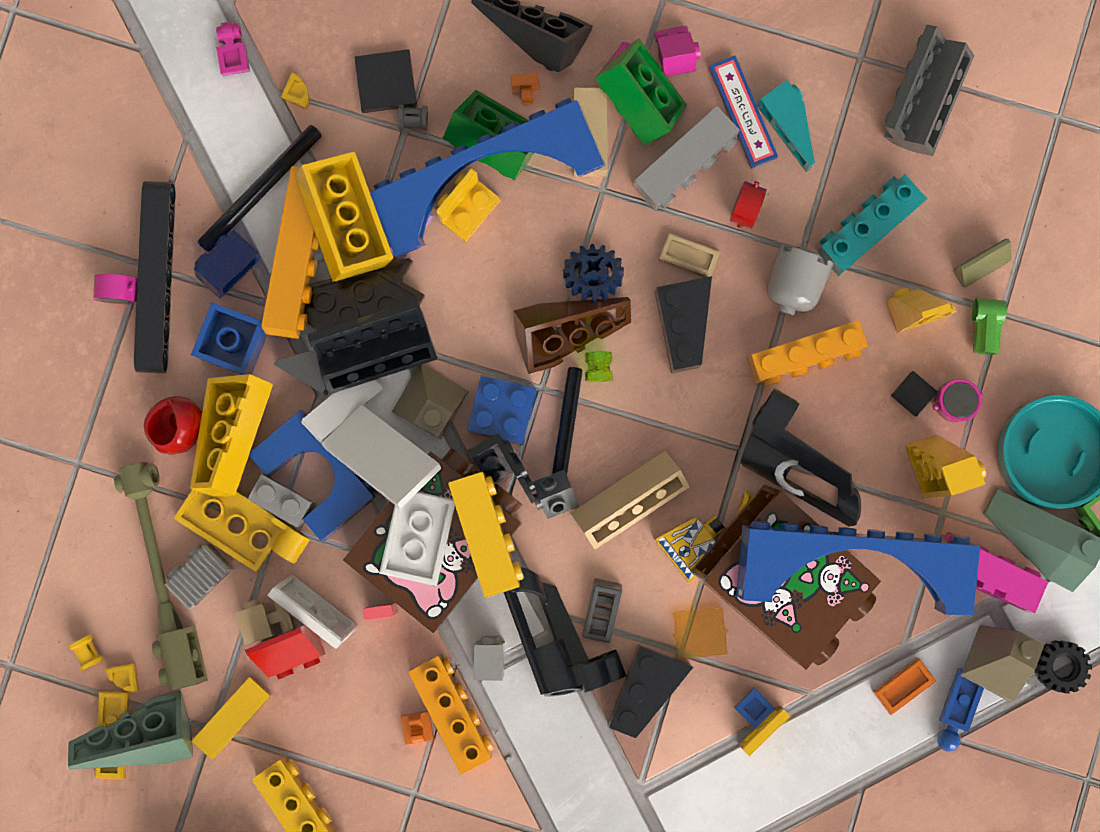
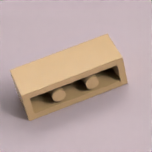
[568,88,608,177]

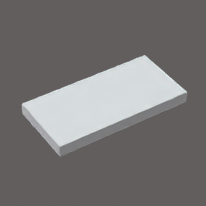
[321,405,441,509]

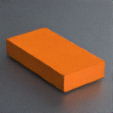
[872,658,936,715]

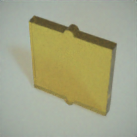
[672,607,728,659]

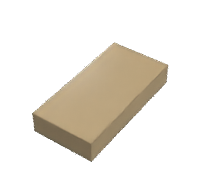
[658,232,721,277]

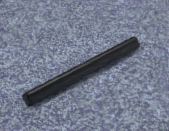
[197,125,322,252]

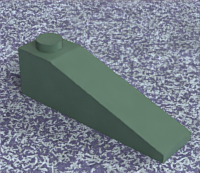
[984,489,1100,592]
[68,691,193,769]

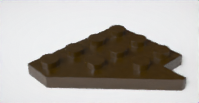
[304,258,425,331]

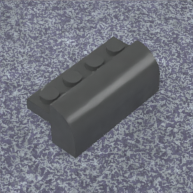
[884,25,974,156]

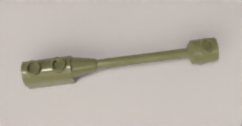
[114,462,208,691]

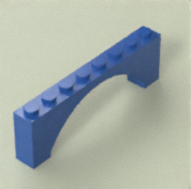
[370,98,606,256]
[736,521,981,616]

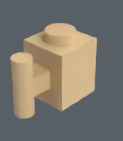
[235,599,294,645]

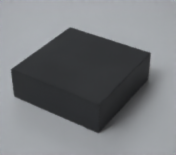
[891,371,938,416]

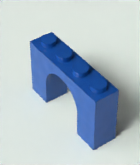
[249,410,376,541]

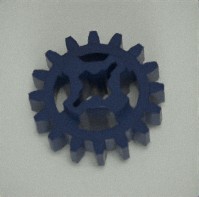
[563,244,624,303]

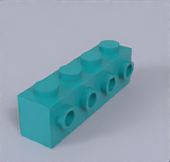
[817,174,927,276]

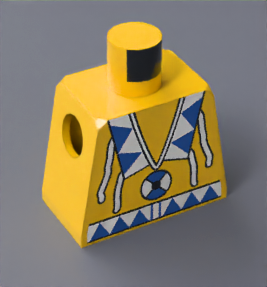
[654,516,726,582]

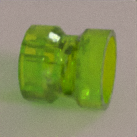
[585,351,613,382]

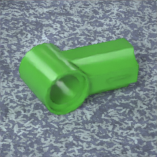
[972,298,1007,355]

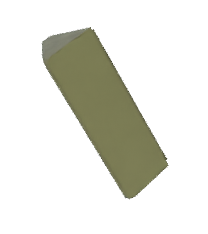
[953,238,1011,287]

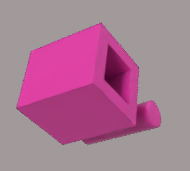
[654,25,701,77]

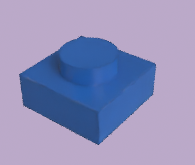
[734,687,775,729]

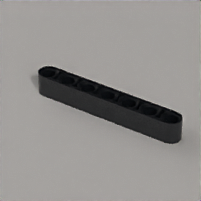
[134,181,176,373]

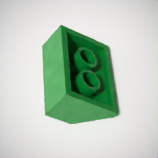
[595,38,687,146]
[443,90,534,180]

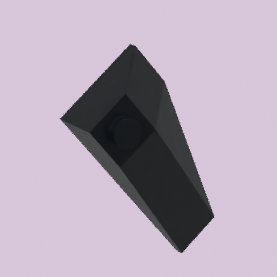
[471,0,593,73]

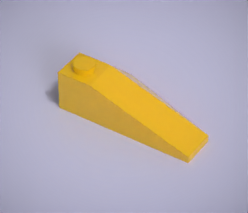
[886,287,957,333]

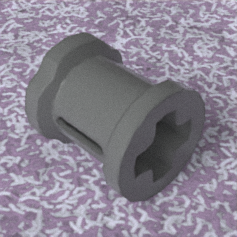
[398,105,428,131]

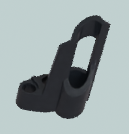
[740,388,861,527]
[504,567,627,697]

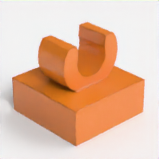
[510,72,540,105]

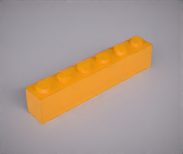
[261,166,320,339]

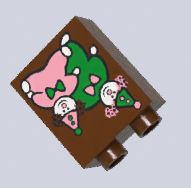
[343,447,522,633]
[690,485,881,670]

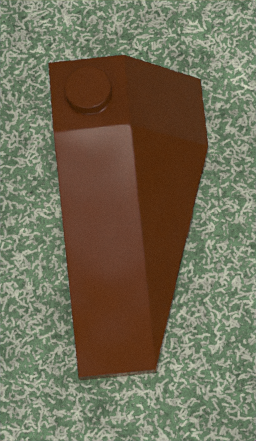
[513,297,631,374]

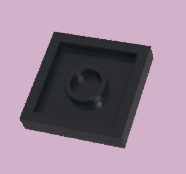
[354,49,417,113]

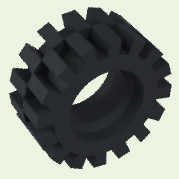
[1035,640,1092,694]

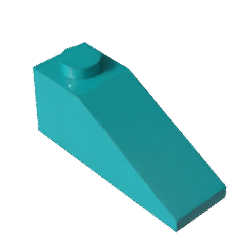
[757,80,815,172]

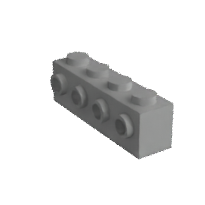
[633,106,740,211]

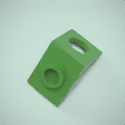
[1074,494,1100,538]

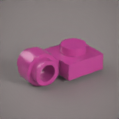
[216,21,250,77]

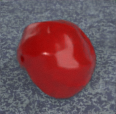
[144,396,202,455]

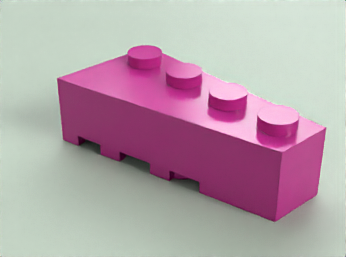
[942,532,1048,613]

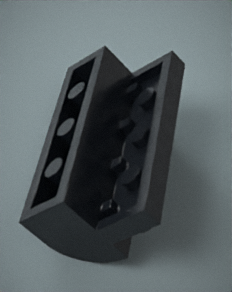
[307,299,438,394]

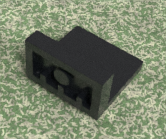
[468,433,537,504]

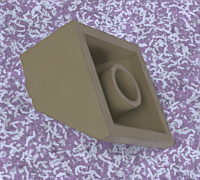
[392,364,469,440]
[960,625,1044,703]

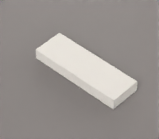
[301,380,383,443]

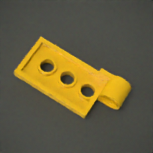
[173,489,311,572]

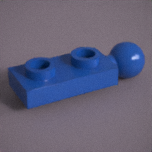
[937,667,984,752]

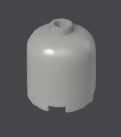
[767,245,834,316]

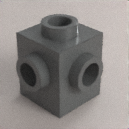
[533,470,579,519]

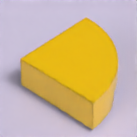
[280,72,310,110]
[105,662,140,692]

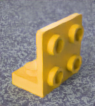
[436,168,501,243]

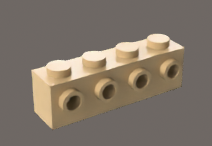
[571,451,690,550]

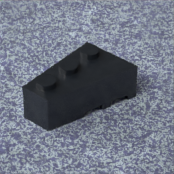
[654,276,712,374]
[608,644,694,738]

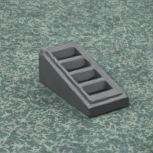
[582,578,622,643]

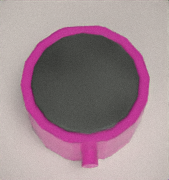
[93,274,137,304]
[932,379,983,423]

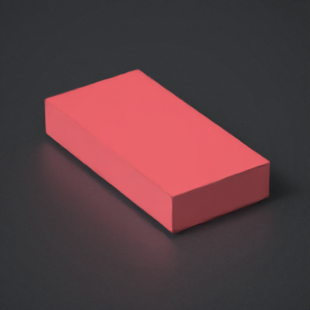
[362,603,398,620]

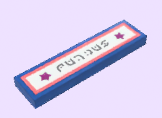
[709,56,778,169]

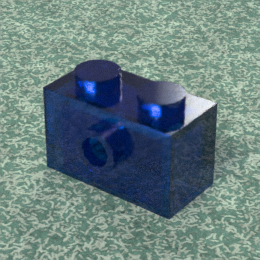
[193,230,260,299]

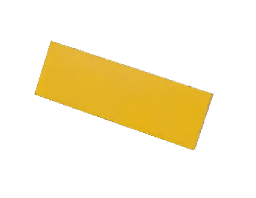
[192,676,272,760]
[94,691,130,779]

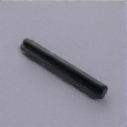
[552,367,583,475]

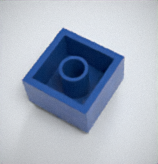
[191,302,267,375]
[467,375,537,446]

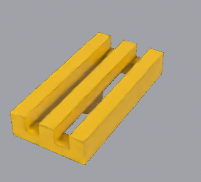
[739,706,790,757]

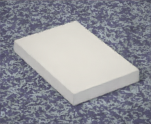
[379,492,455,586]
[267,574,358,649]

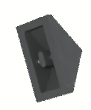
[274,351,328,395]

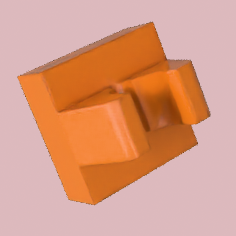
[401,711,434,745]

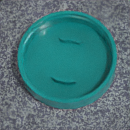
[997,395,1100,509]

